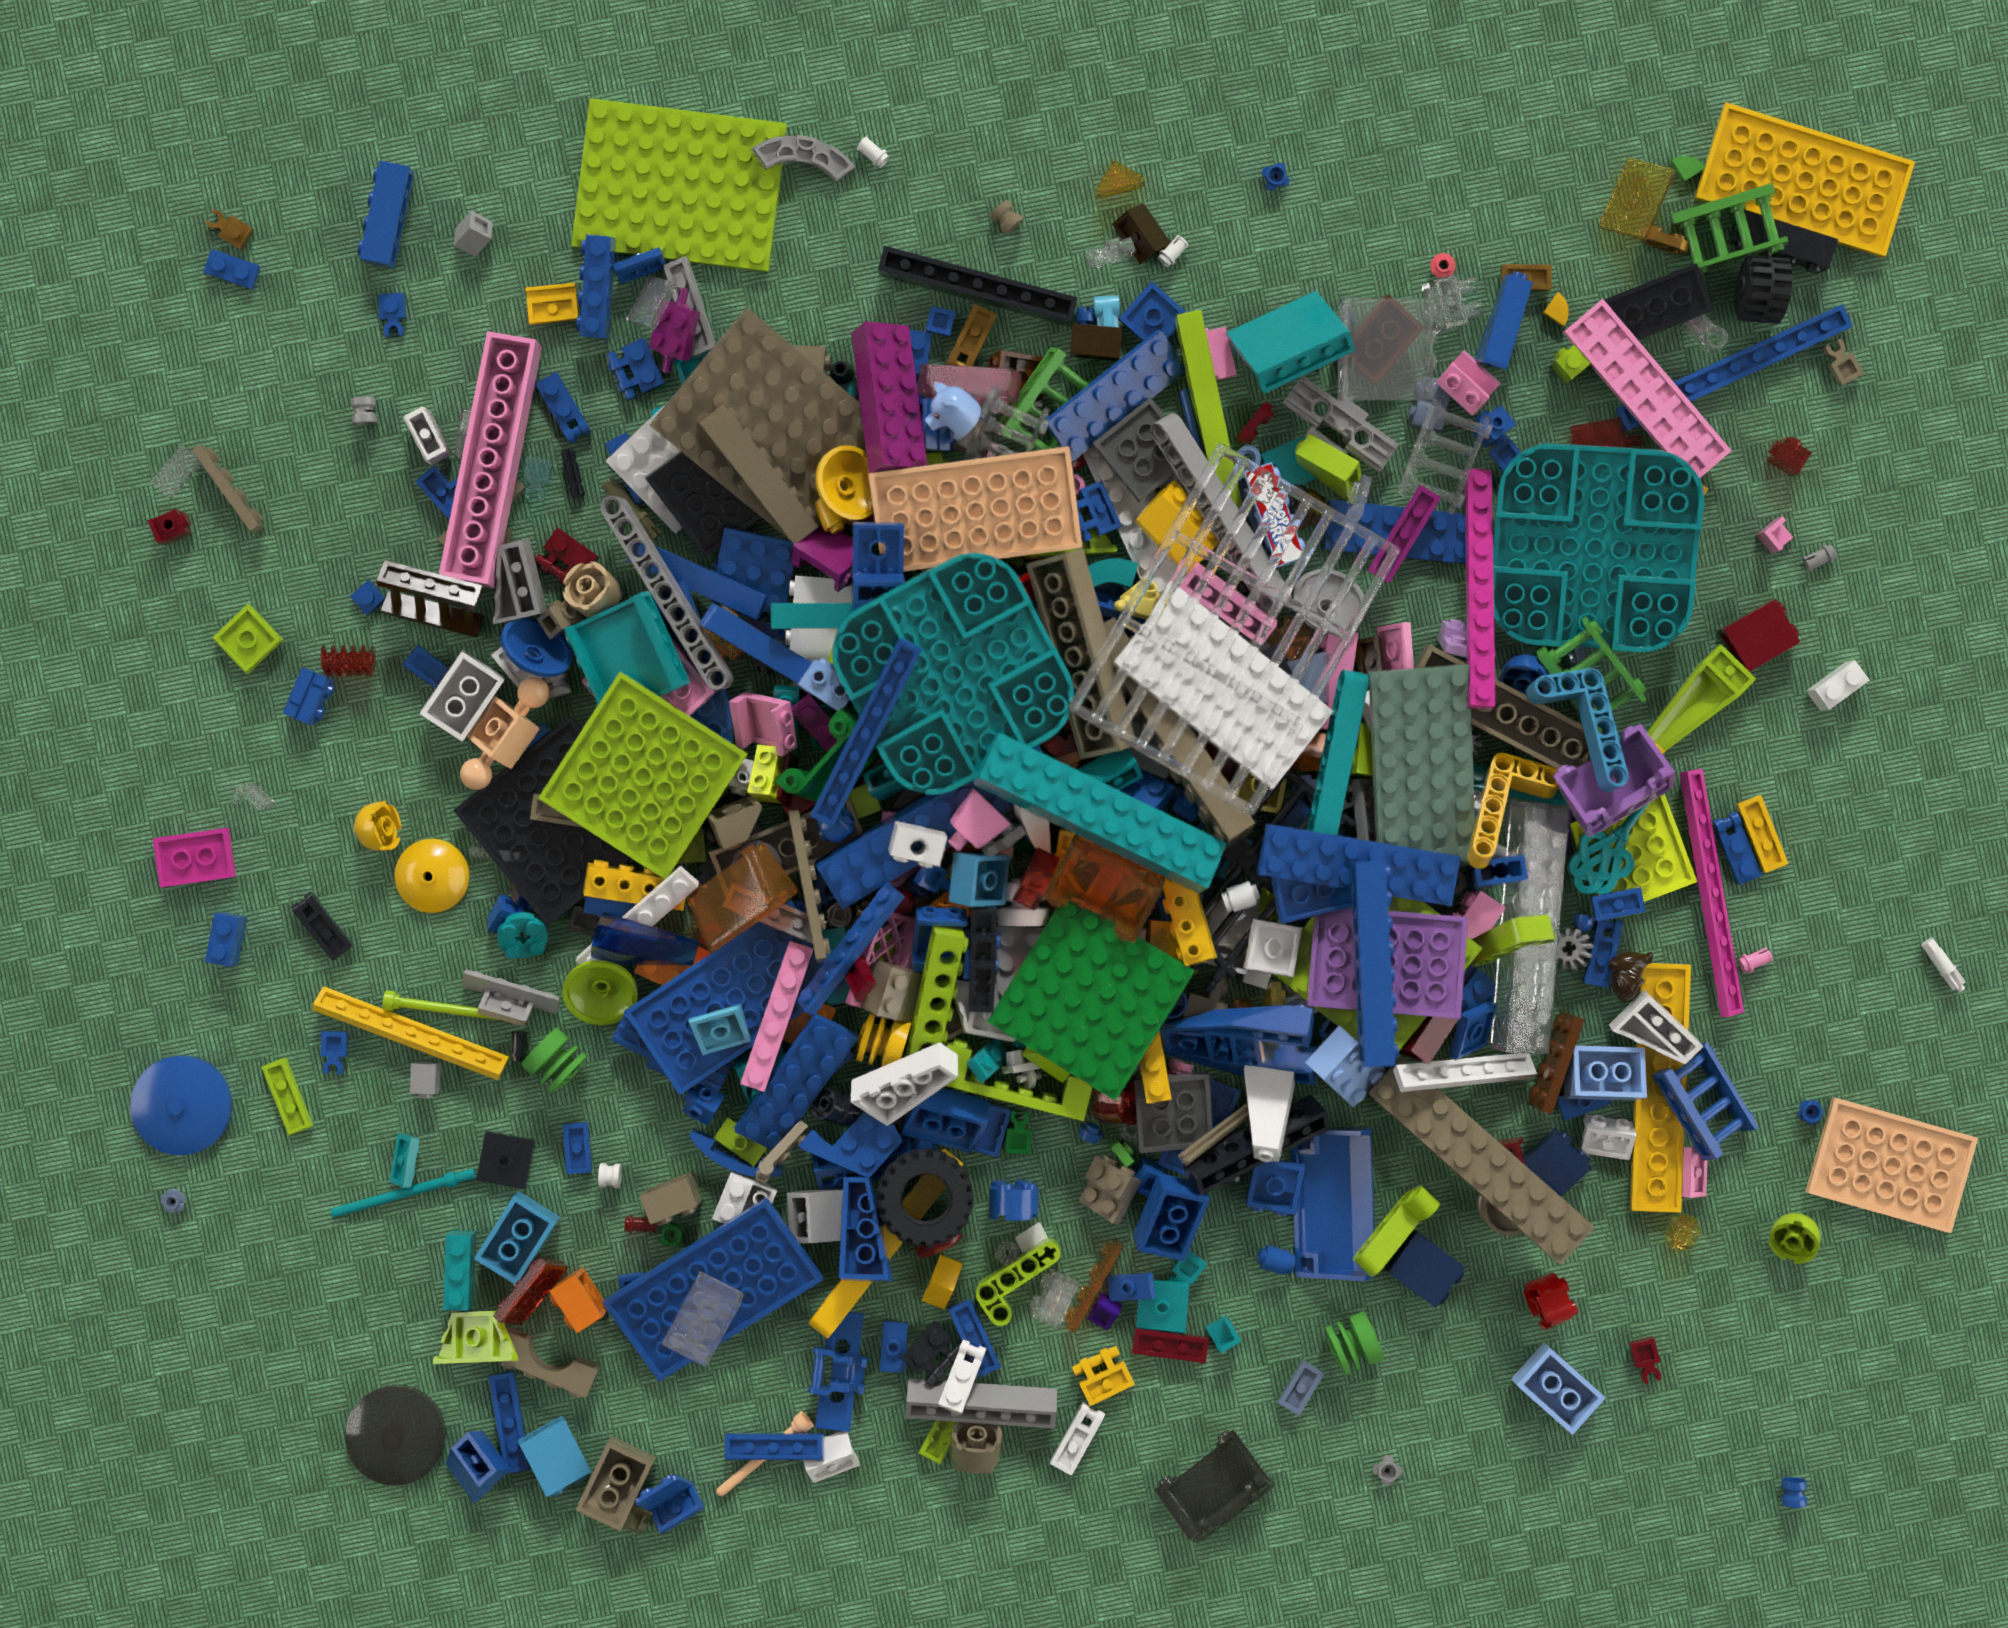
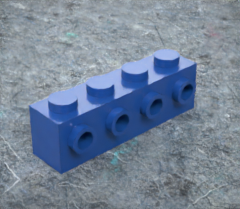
[358,160,415,269]
[576,234,616,339]

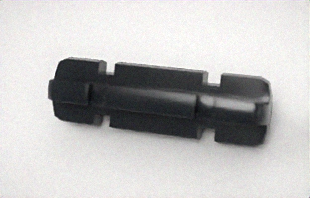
[561,449,585,498]

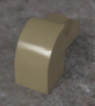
[1182,977,1228,1018]

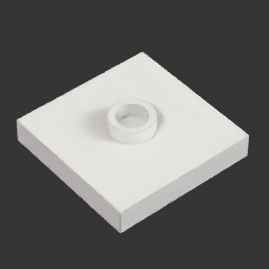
[1244,919,1302,977]

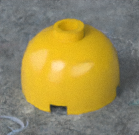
[354,801,401,851]

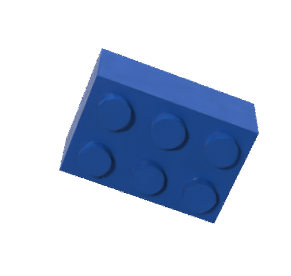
[1133,1173,1210,1261]

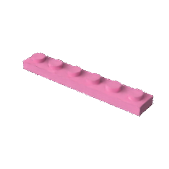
[740,940,814,1092]

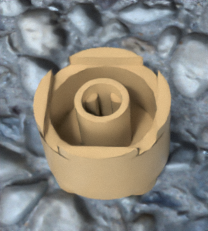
[563,562,623,618]

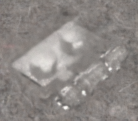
[1343,475,1372,530]

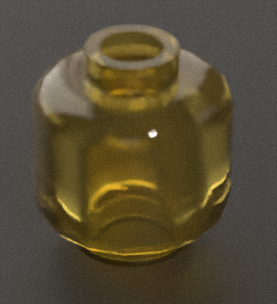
[1664,1213,1701,1252]

